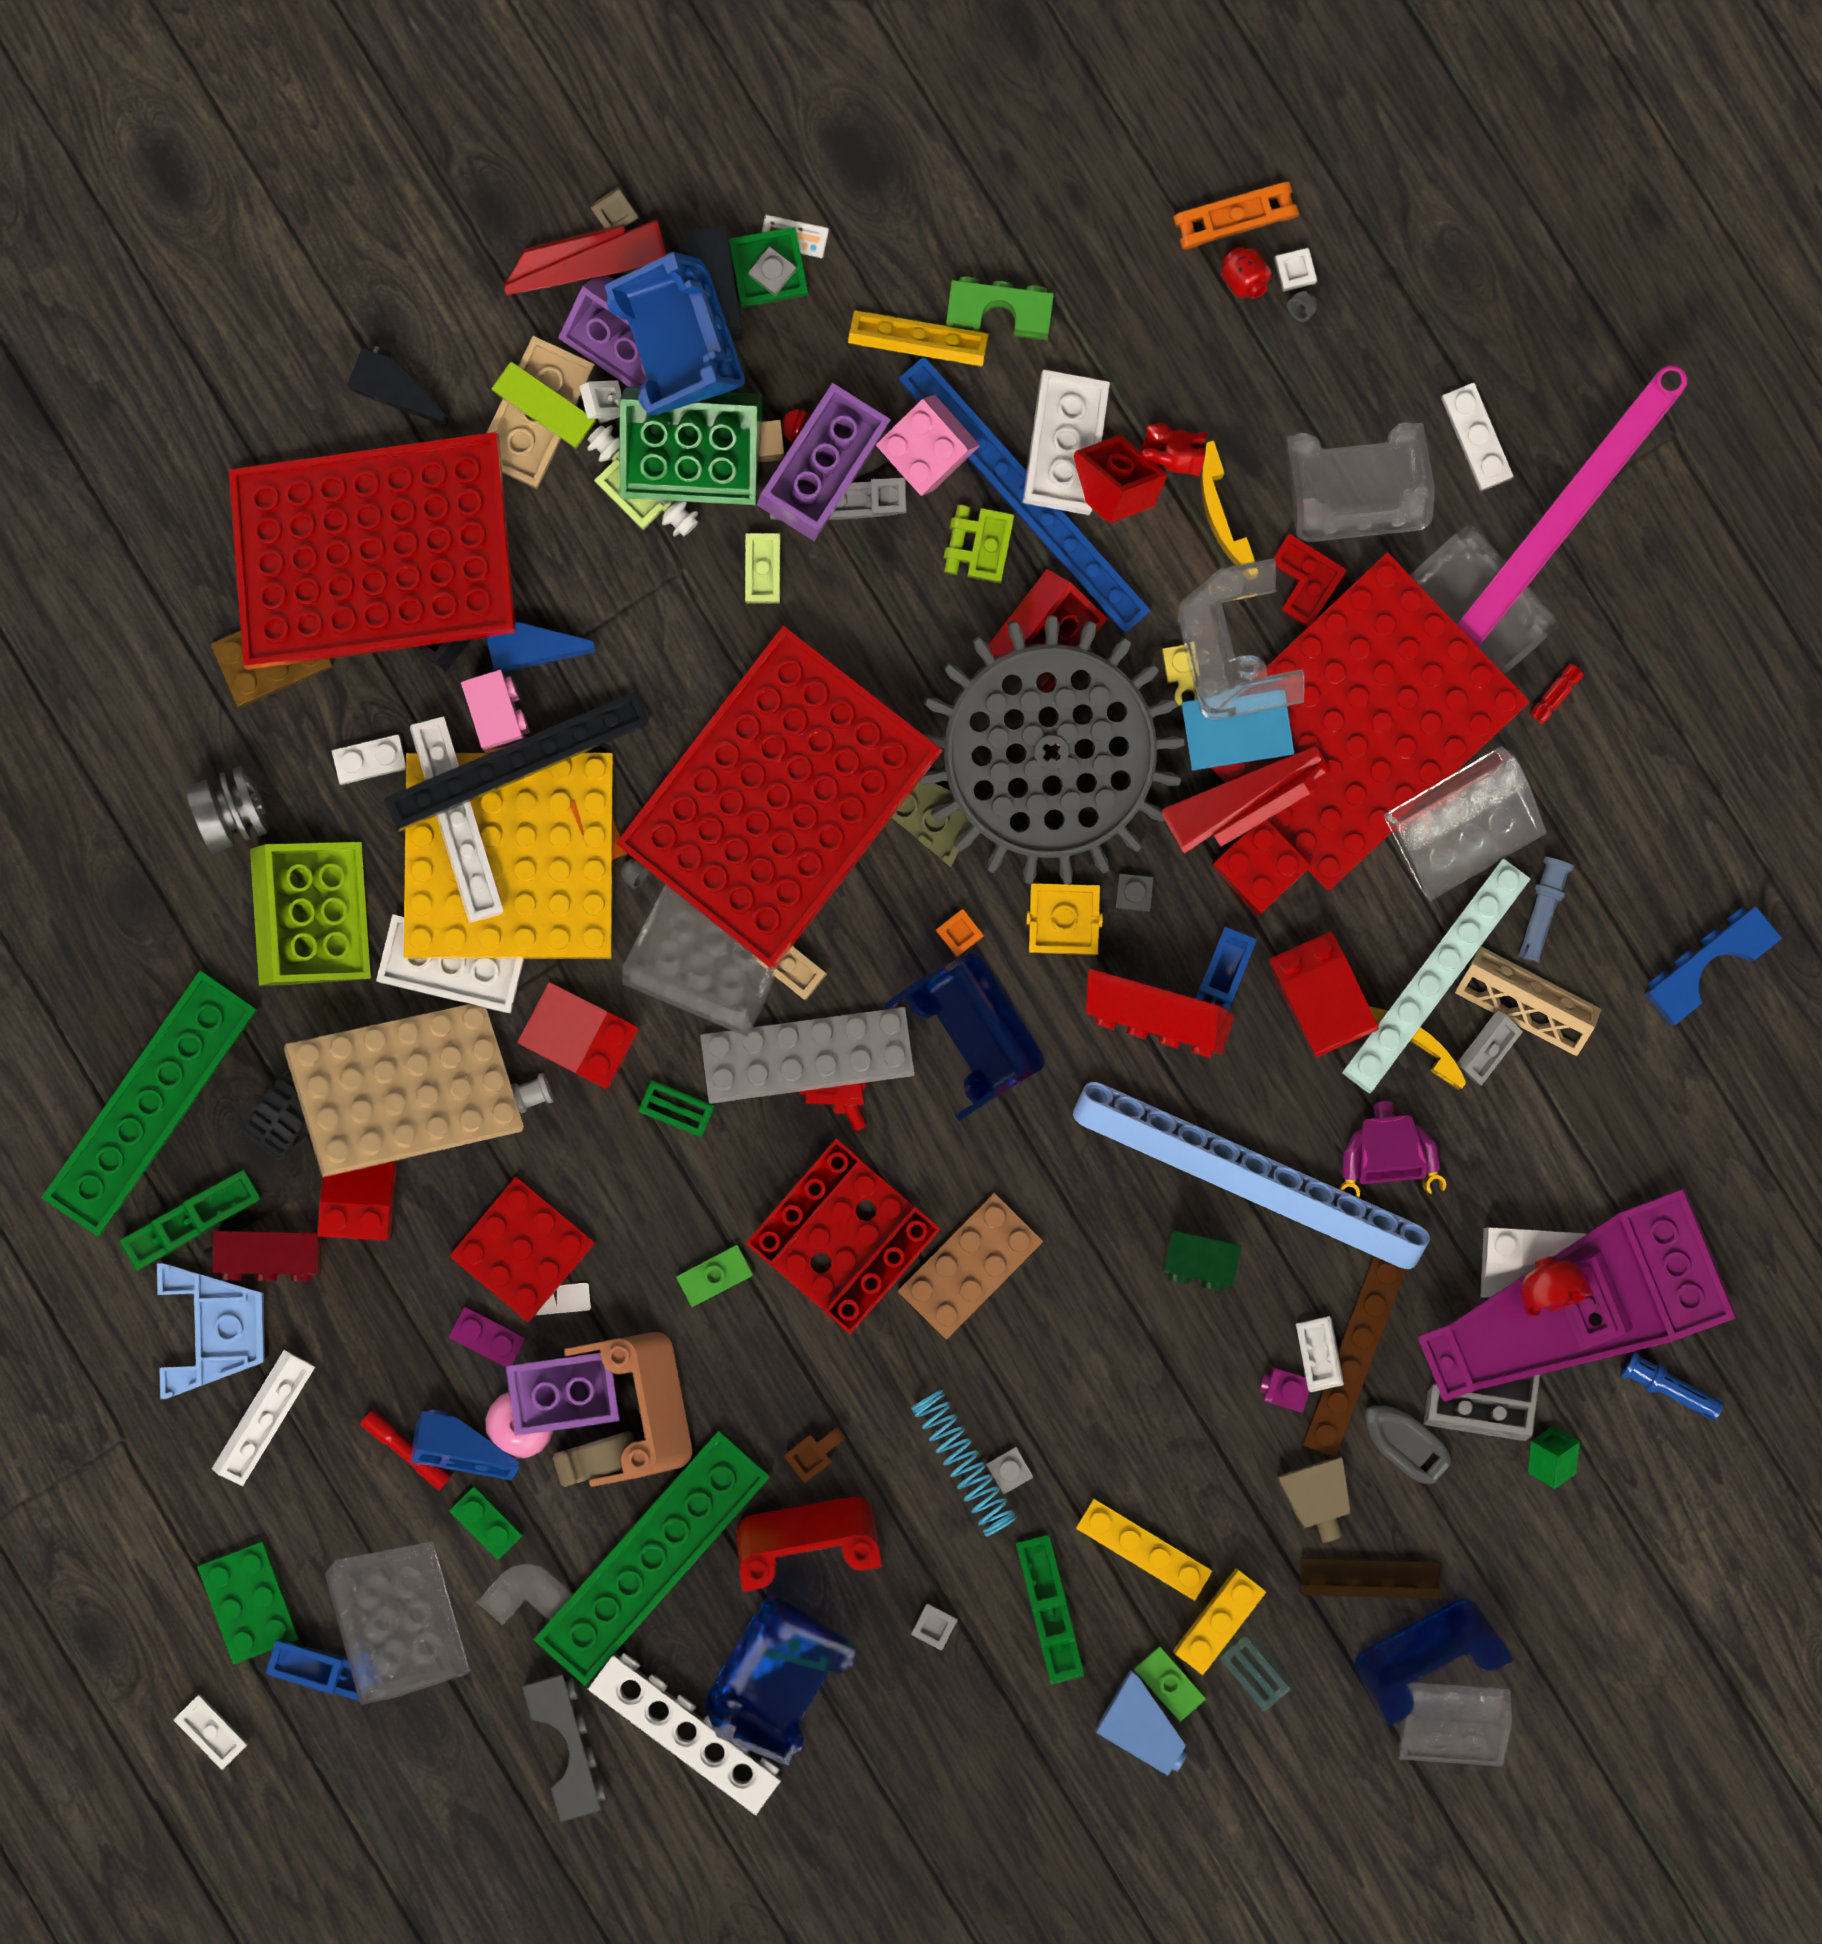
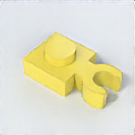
[1162,643,1202,706]

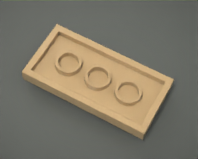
[487,336,595,489]

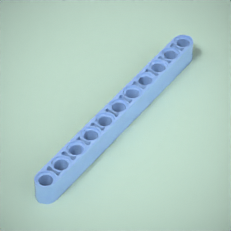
[1073,1082,1430,1269]

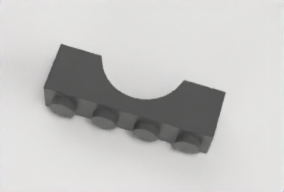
[522,1672,607,1822]

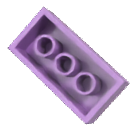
[756,383,891,542]

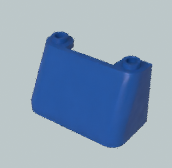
[604,252,745,415]

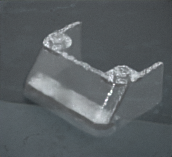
[1177,558,1304,720]

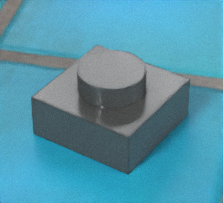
[1115,874,1154,913]

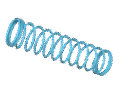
[911,1390,1017,1536]

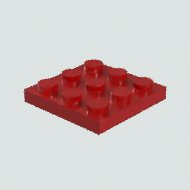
[449,1177,596,1323]

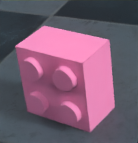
[876,395,980,496]
[461,670,530,754]

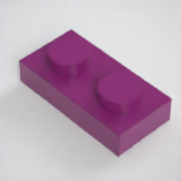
[449,1307,527,1367]

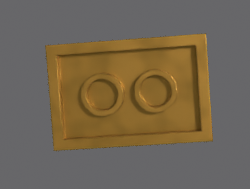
[210,631,333,708]

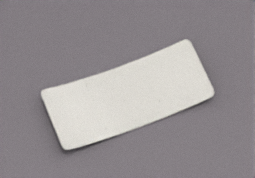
[536,1283,591,1315]

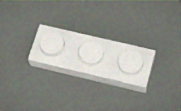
[1441,383,1513,491]

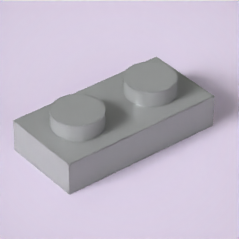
[1457,1010,1523,1086]

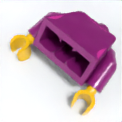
[1339,1101,1446,1198]

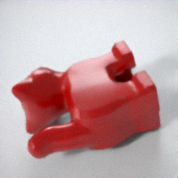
[1141,423,1207,476]

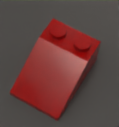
[1269,931,1379,1058]
[517,982,640,1091]
[318,1160,397,1241]

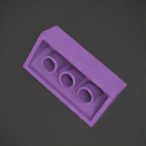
[558,275,648,388]

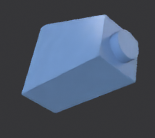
[1095,1670,1187,1776]

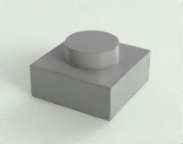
[748,246,796,296]
[986,1447,1033,1494]
[911,1603,958,1651]

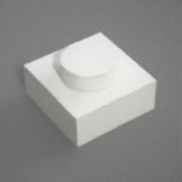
[1275,248,1317,291]

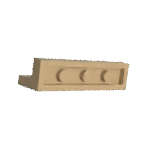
[1455,946,1601,1056]

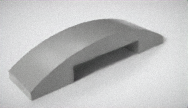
[770,478,907,520]

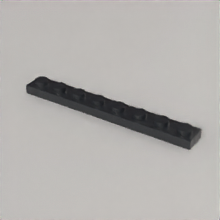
[384,692,649,832]

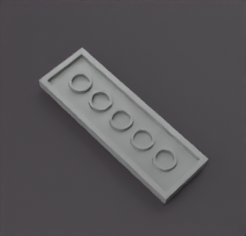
[700,1007,914,1104]

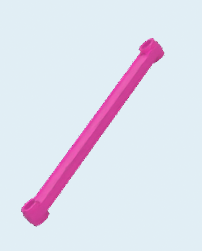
[1457,365,1687,647]

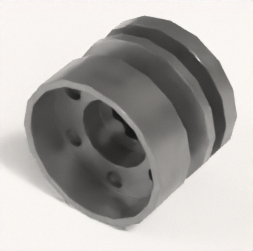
[186,766,268,854]

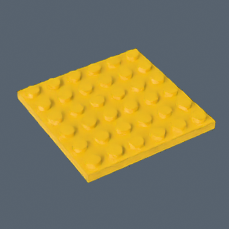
[404,753,613,959]

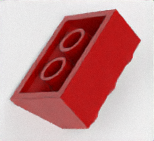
[989,569,1108,691]

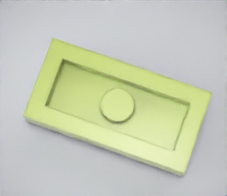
[745,533,780,603]

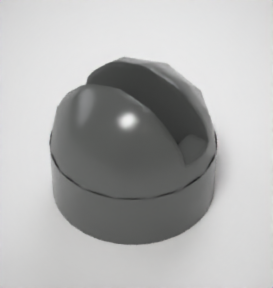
[1287,291,1317,322]
[621,859,650,889]

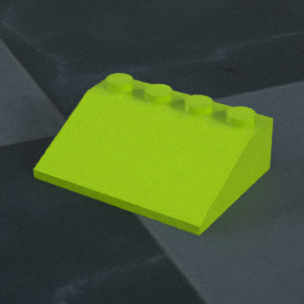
[250,842,371,986]

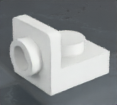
[579,381,622,423]

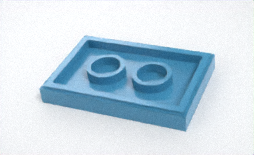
[1181,686,1295,771]

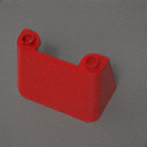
[736,1497,882,1592]

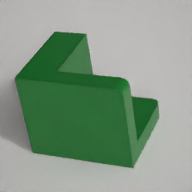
[1528,1426,1580,1489]

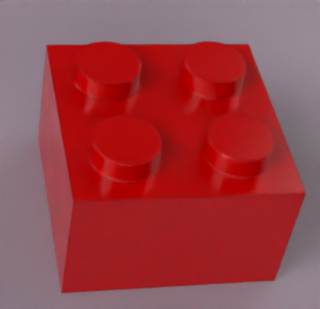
[1211,820,1311,916]

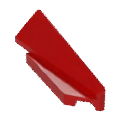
[503,220,666,295]
[1161,747,1330,853]

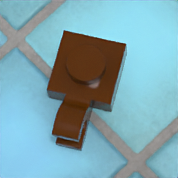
[784,1427,846,1483]

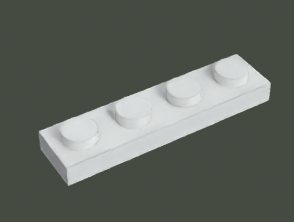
[212,1350,315,1486]

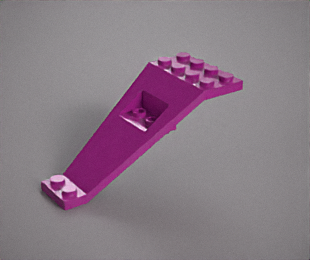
[1418,1188,1737,1402]

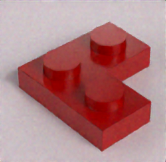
[1270,533,1347,628]

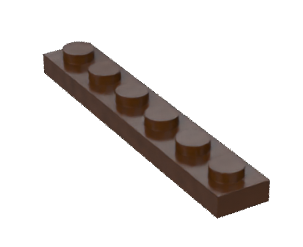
[1302,1256,1407,1458]

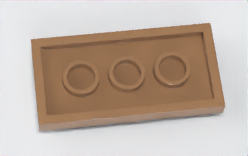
[897,1193,1043,1340]

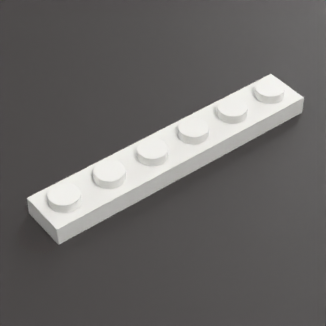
[410,717,503,923]

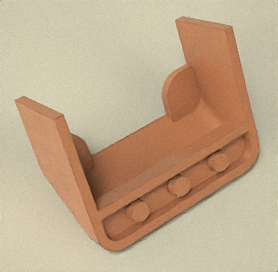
[564,1332,693,1487]

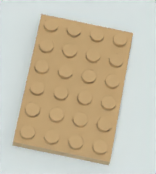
[284,1004,524,1177]

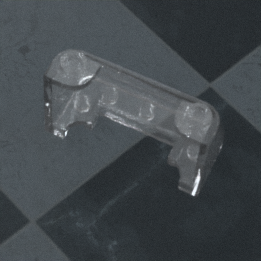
[1286,423,1435,542]
[1410,525,1559,675]

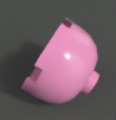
[485,1392,554,1458]

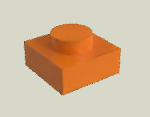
[936,909,984,958]

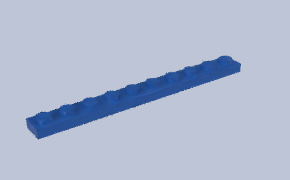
[898,357,1151,635]

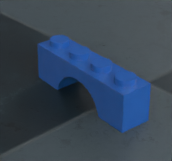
[1644,906,1782,1026]

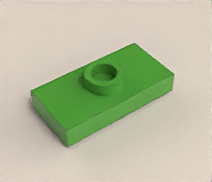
[676,1245,753,1307]
[1134,1646,1206,1722]

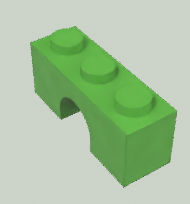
[946,277,1054,340]

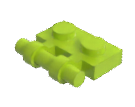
[943,505,1014,583]

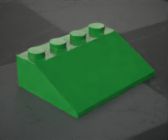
[620,387,762,505]

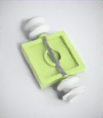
[588,425,698,537]

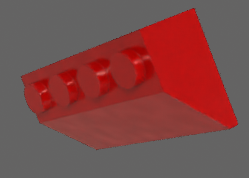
[1086,969,1234,1058]

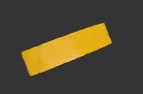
[1201,440,1258,577]
[1369,1007,1466,1090]

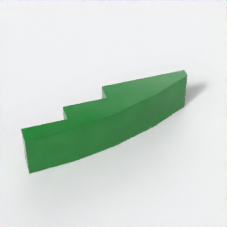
[118,1170,261,1272]
[1016,1535,1084,1685]

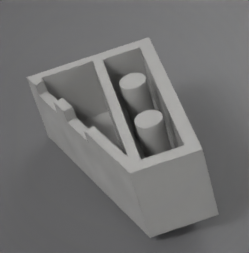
[1423,1375,1540,1441]

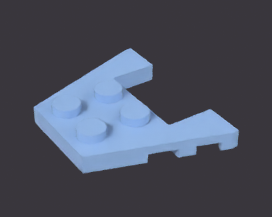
[157,1264,265,1399]

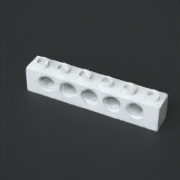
[588,1653,782,1815]

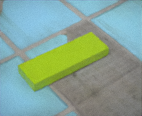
[491,362,596,449]

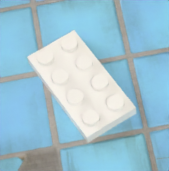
[1022,370,1110,515]
[376,915,524,1014]

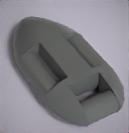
[1365,1405,1451,1484]

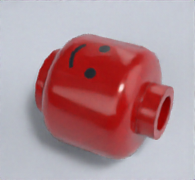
[1221,247,1272,299]

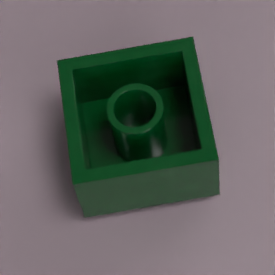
[1161,1231,1242,1292]

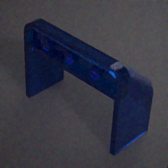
[884,953,1044,1121]

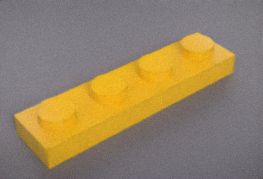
[848,310,989,366]
[1076,1498,1212,1601]

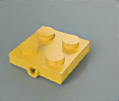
[1026,884,1103,955]

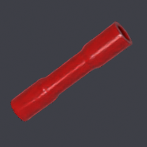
[360,1409,452,1491]

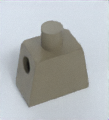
[1276,1456,1350,1543]

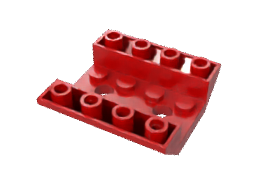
[745,1139,941,1334]

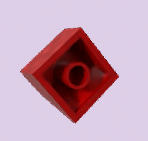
[1073,434,1168,523]

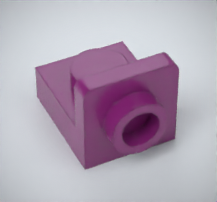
[1259,1367,1309,1413]

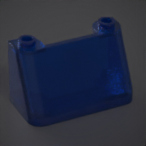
[705,1595,857,1765]
[1355,1599,1514,1727]

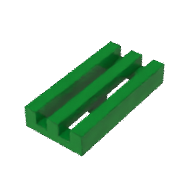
[638,1080,715,1138]

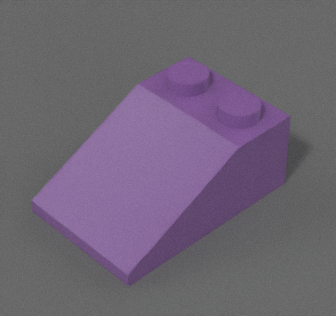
[506,1353,619,1436]

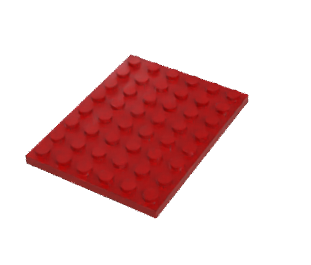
[229,432,516,670]
[1187,552,1530,892]
[615,626,943,970]

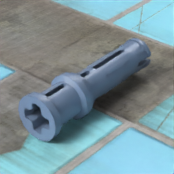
[1518,857,1574,963]

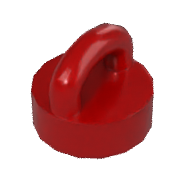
[781,409,811,444]

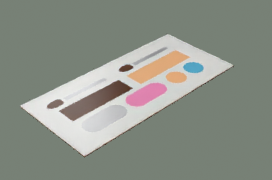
[762,215,829,258]

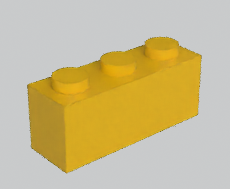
[1173,1568,1266,1675]

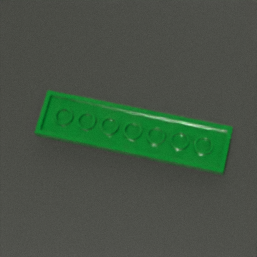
[41,971,258,1237]
[534,1431,771,1686]

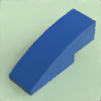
[1195,927,1257,1011]
[266,1640,382,1703]

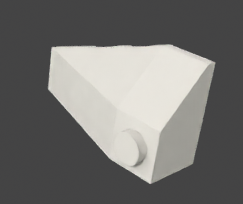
[1480,1228,1586,1298]

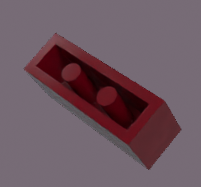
[212,1231,322,1282]

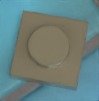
[591,187,638,229]

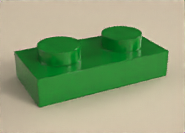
[449,1486,523,1560]

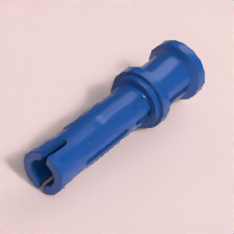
[1619,1351,1724,1422]

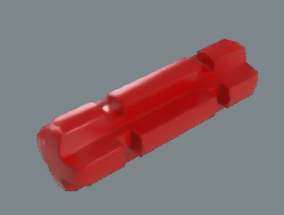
[1530,664,1584,724]

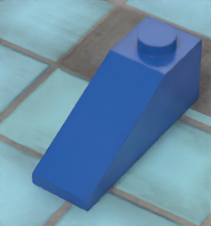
[487,622,596,673]
[410,1410,520,1481]

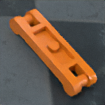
[1173,182,1300,250]

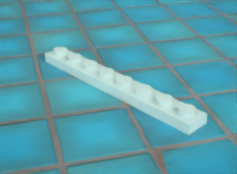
[1342,858,1530,1094]

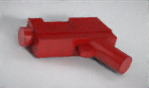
[799,1083,867,1132]

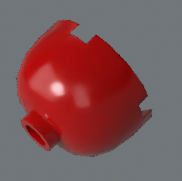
[1520,1256,1593,1317]

